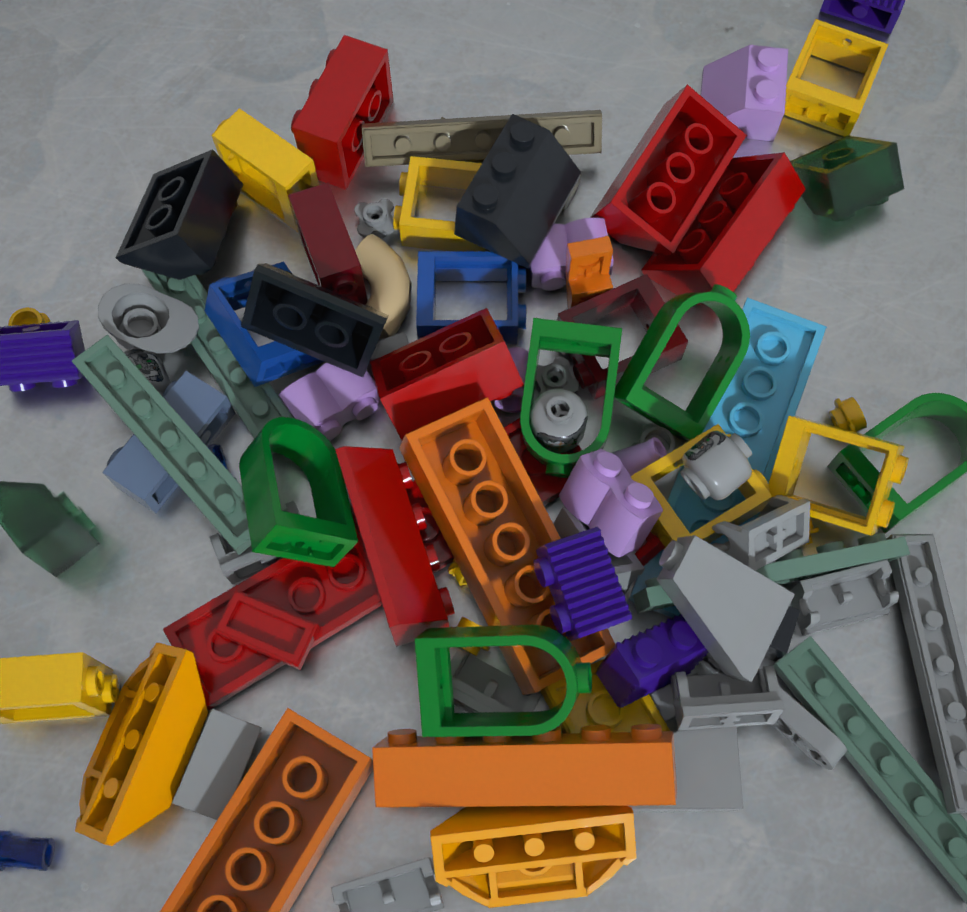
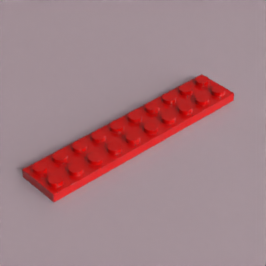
[163,418,582,711]

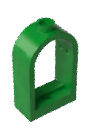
[614,284,750,441]
[520,318,622,478]
[827,393,967,534]
[239,417,358,567]
[414,625,592,737]

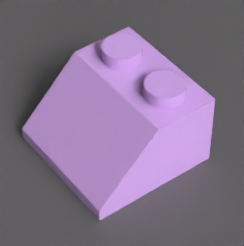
[700,45,788,142]

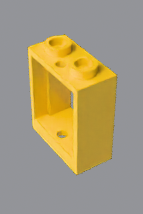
[784,19,889,138]
[211,108,319,233]
[393,156,491,252]
[769,416,909,536]
[631,424,773,550]
[0,652,119,724]

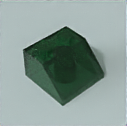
[790,135,904,222]
[0,481,100,577]

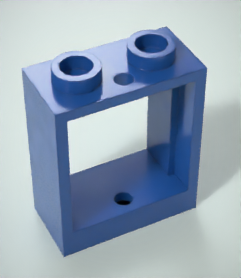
[416,251,526,345]
[204,261,324,387]

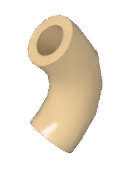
[355,234,412,340]

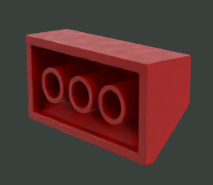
[590,84,747,256]
[641,152,806,305]
[335,446,455,647]

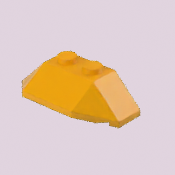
[75,643,208,846]
[430,806,637,908]

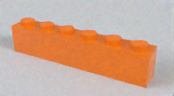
[372,724,677,807]

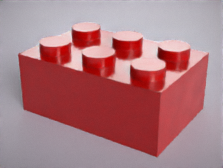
[291,35,394,190]
[370,308,524,441]

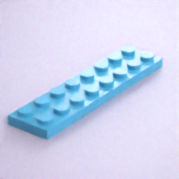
[628,297,827,618]

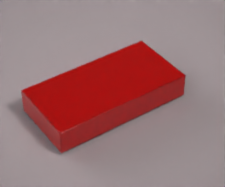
[214,589,321,670]

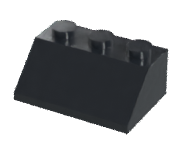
[454,114,581,269]
[115,149,243,280]
[241,263,389,377]

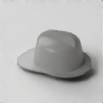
[98,284,199,354]

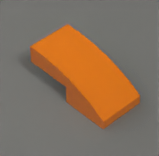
[566,236,613,309]

